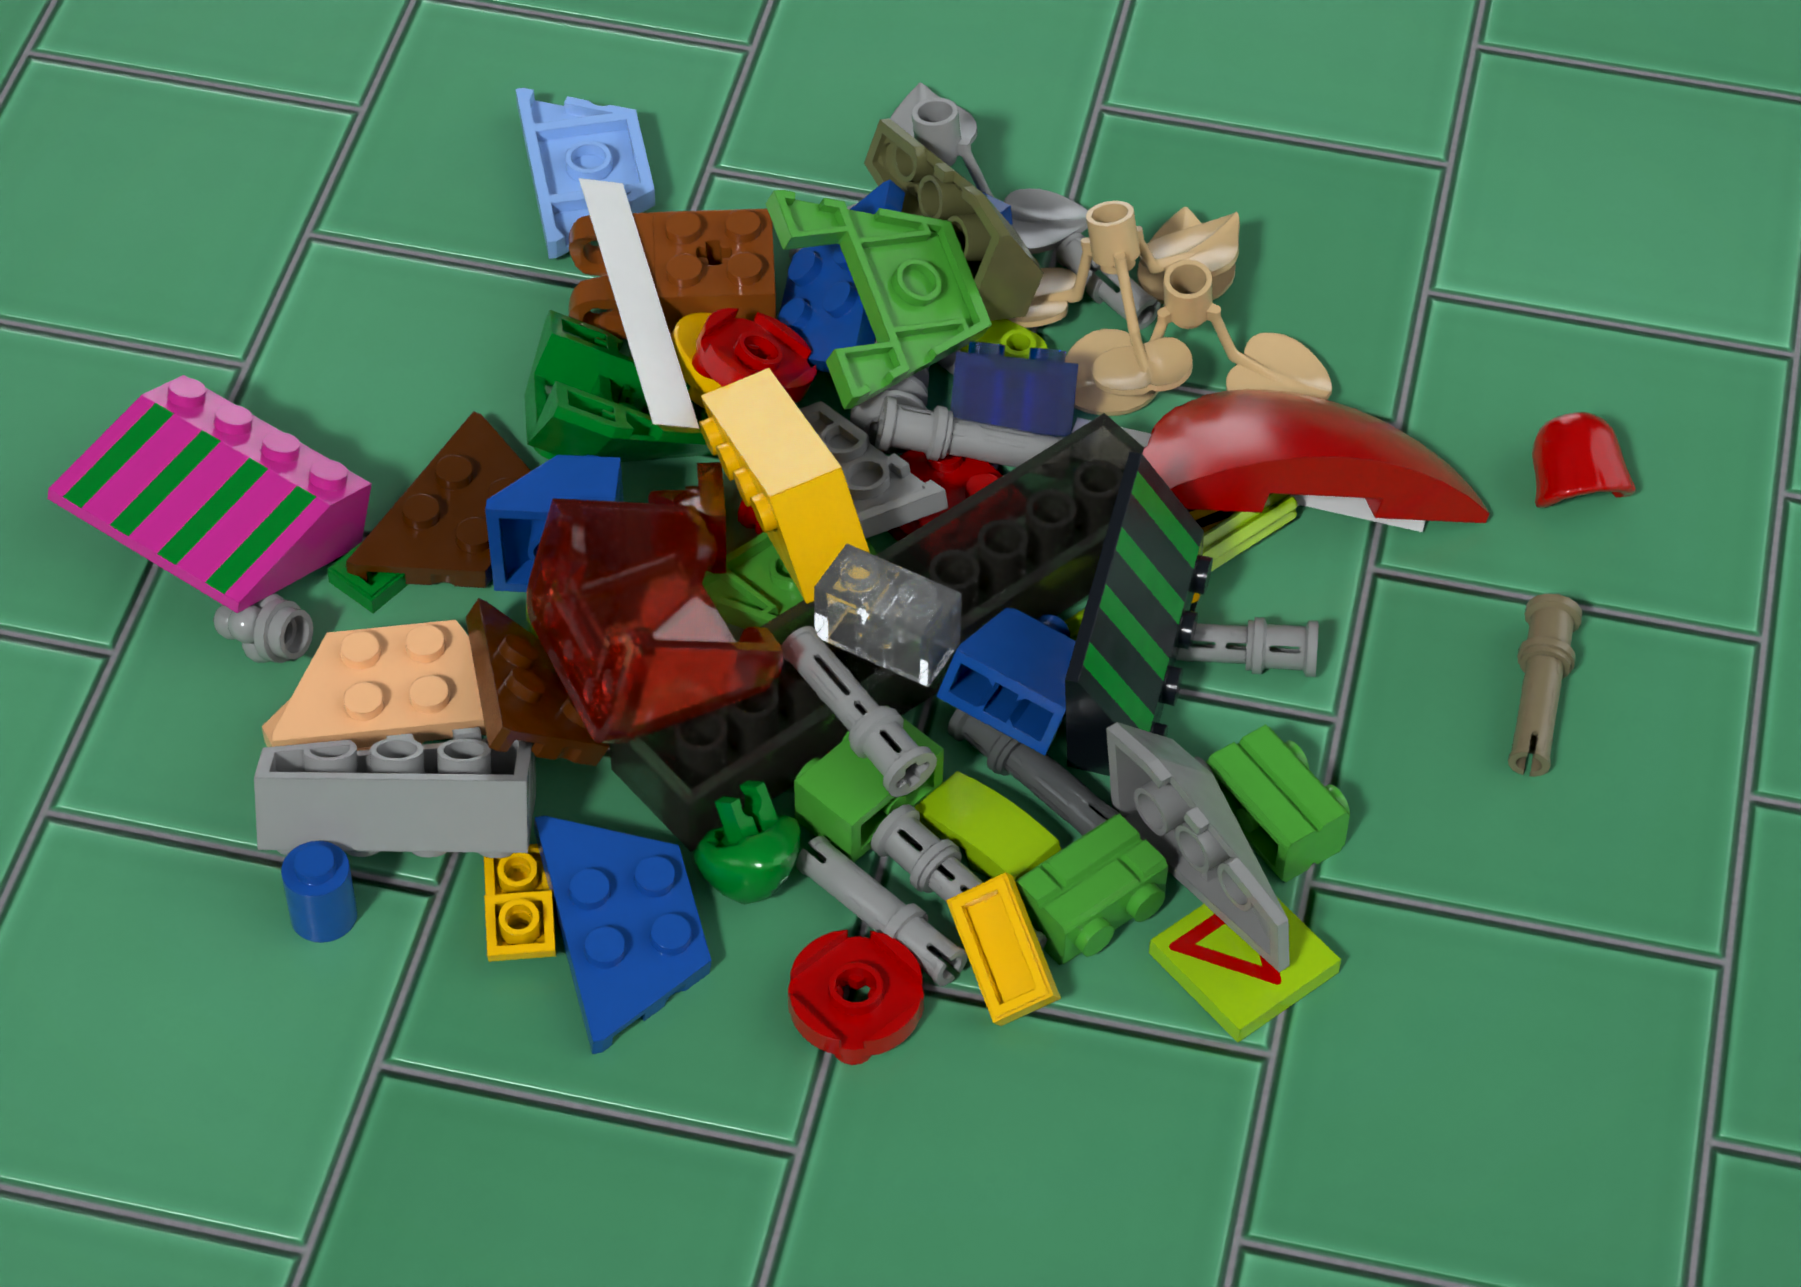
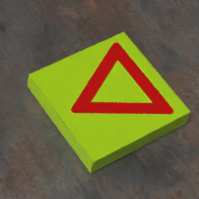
[1149,898,1341,1043]

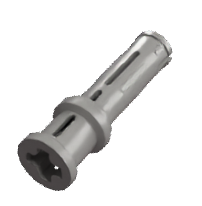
[875,396,1066,476]
[1176,617,1319,677]
[780,626,937,797]
[871,804,1047,950]

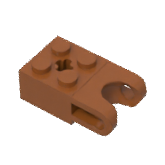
[569,209,776,339]

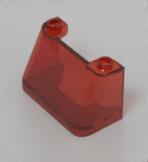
[527,498,783,744]

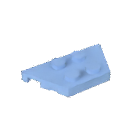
[516,88,655,259]

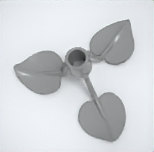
[847,82,1088,254]

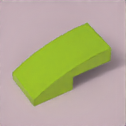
[914,771,1061,880]

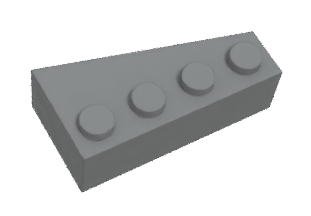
[254,727,536,858]

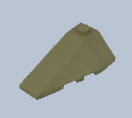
[864,118,1044,321]

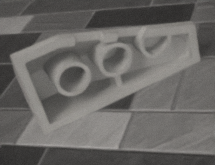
[1106,722,1290,972]

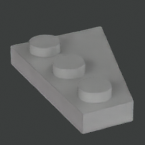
[800,401,949,539]

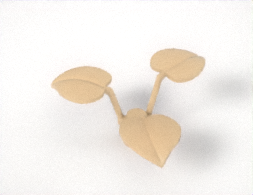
[1008,201,1240,396]
[1054,207,1332,416]

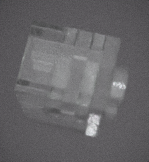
[814,544,962,687]

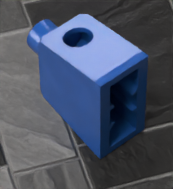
[936,608,1076,756]

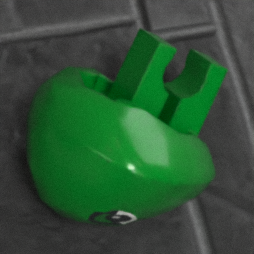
[694,780,801,905]

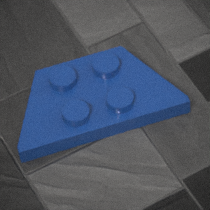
[777,179,905,373]
[534,816,711,1054]

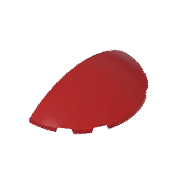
[1142,389,1490,523]

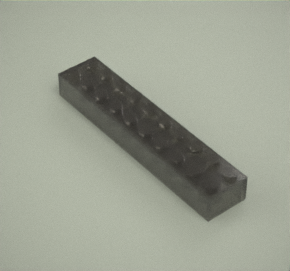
[608,413,1144,852]

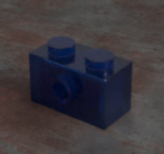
[950,342,1078,438]

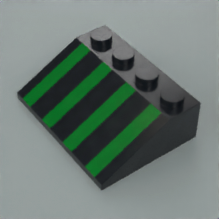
[1065,451,1213,776]

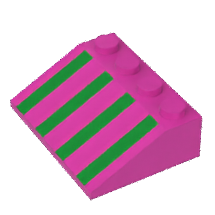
[47,375,372,613]

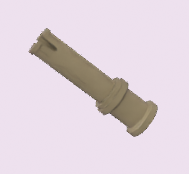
[1508,594,1582,777]

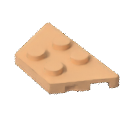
[271,620,486,748]

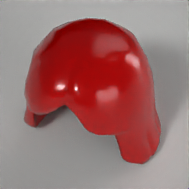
[1532,412,1636,508]

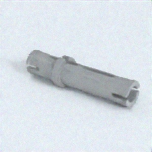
[796,835,968,986]

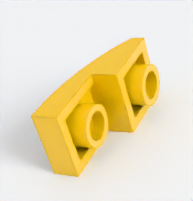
[484,844,556,962]

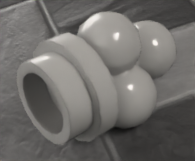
[213,593,313,663]

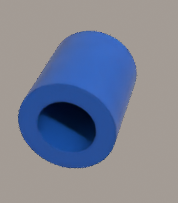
[281,841,357,943]

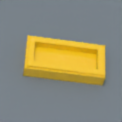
[946,872,1061,1026]

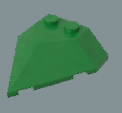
[524,310,712,462]

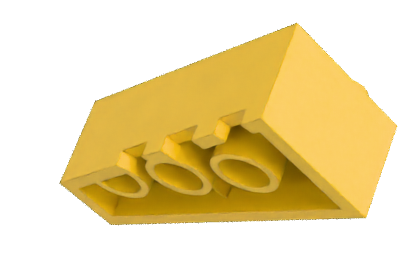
[699,368,877,604]

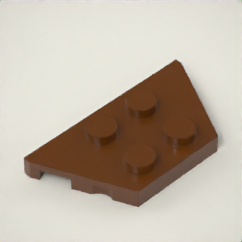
[346,411,531,588]
[465,598,610,766]

